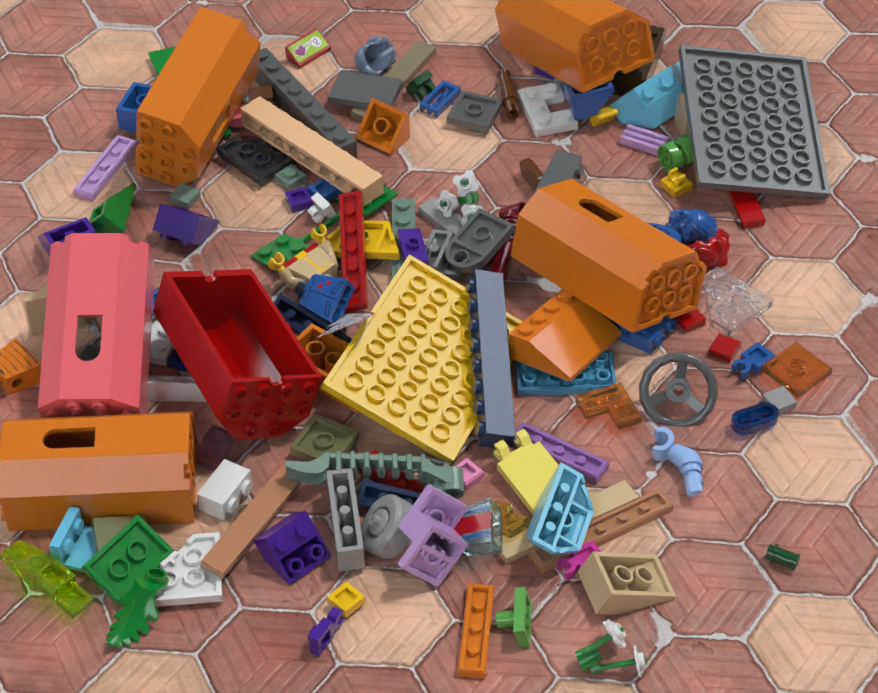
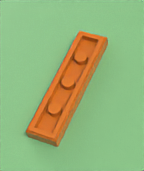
[458,583,495,679]

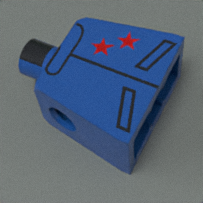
[295,274,356,325]

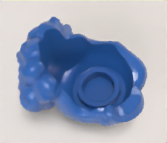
[665,209,718,243]

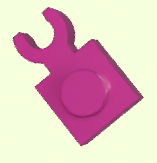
[557,540,601,580]

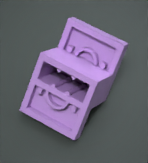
[397,483,469,587]

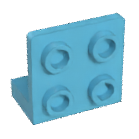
[49,506,97,572]

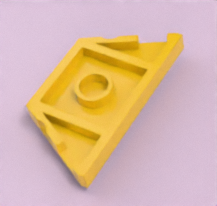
[327,220,400,260]

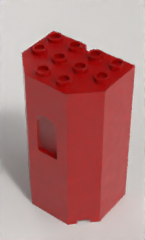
[153,269,322,440]

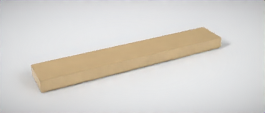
[493,480,639,564]

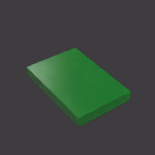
[81,514,174,606]

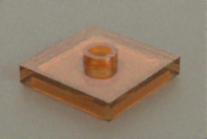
[762,342,832,398]

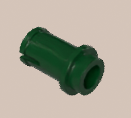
[765,544,800,570]

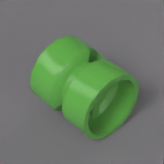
[657,134,693,172]

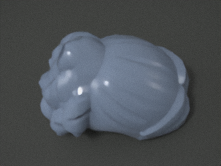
[354,36,396,76]

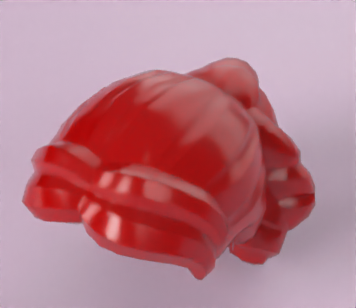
[687,228,730,269]

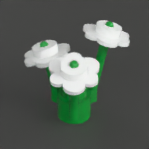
[575,619,647,678]

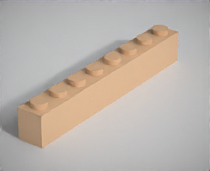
[240,96,384,206]

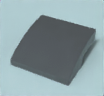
[425,229,467,281]

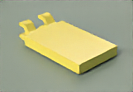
[493,429,558,515]

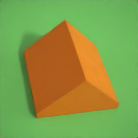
[355,98,410,155]

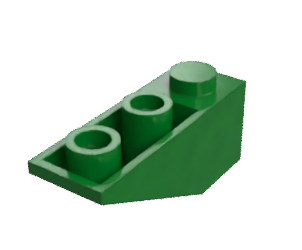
[89,183,136,234]

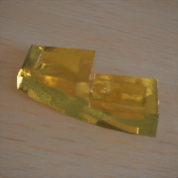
[477,500,530,538]

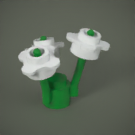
[434,170,484,225]

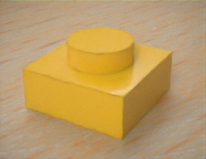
[327,581,365,618]

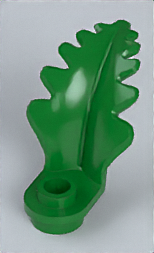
[105,567,169,648]

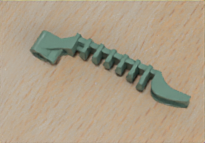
[285,451,464,499]

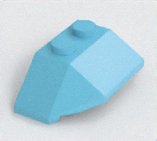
[609,61,684,129]
[526,462,594,555]

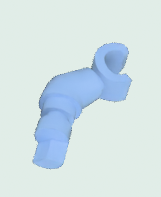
[652,427,704,497]

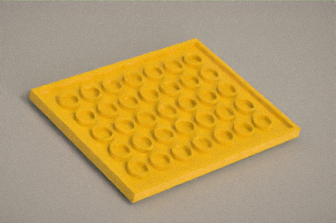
[321,254,523,466]

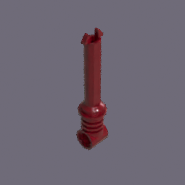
[491,202,526,285]

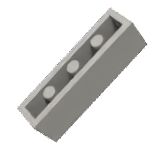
[326,468,365,572]

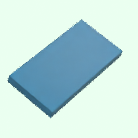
[515,352,616,396]

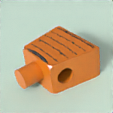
[0,338,41,395]

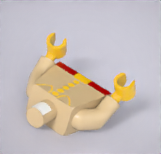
[268,224,338,291]

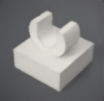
[307,192,337,224]

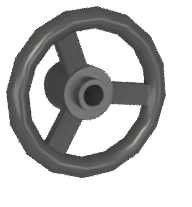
[639,352,718,427]

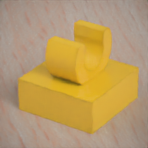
[660,167,692,198]

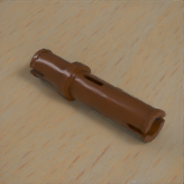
[497,70,520,120]

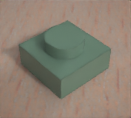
[275,164,307,191]

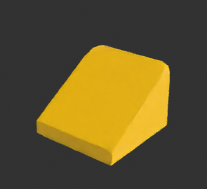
[589,106,618,127]

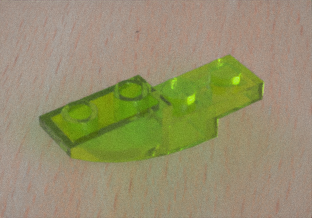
[0,540,93,619]

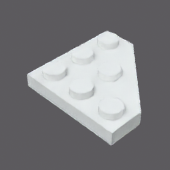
[155,532,223,607]

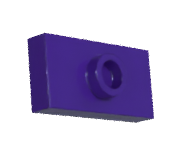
[397,228,429,265]

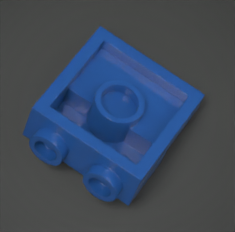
[614,316,677,354]

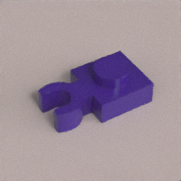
[308,607,344,657]

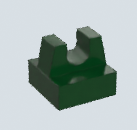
[405,69,436,99]

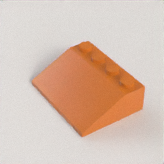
[508,289,622,382]

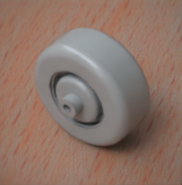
[361,494,413,559]

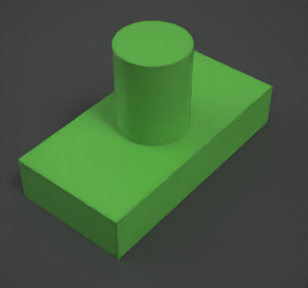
[496,587,532,648]

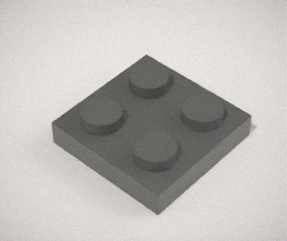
[447,90,503,133]

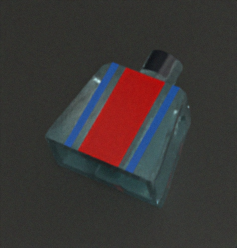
[454,497,503,556]

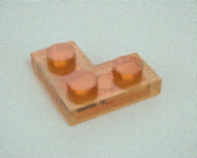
[575,382,642,430]

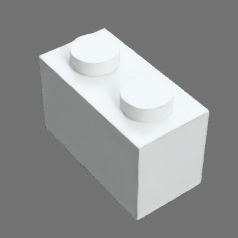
[197,459,253,521]

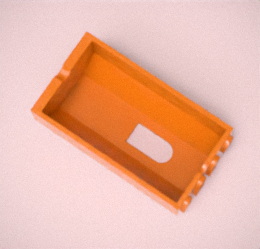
[495,0,655,93]
[135,7,261,187]
[511,179,707,333]
[0,411,197,531]

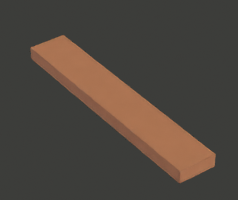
[200,463,302,579]
[528,488,674,574]

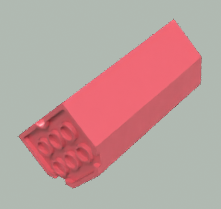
[38,233,155,418]

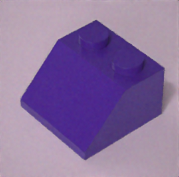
[152,204,219,247]

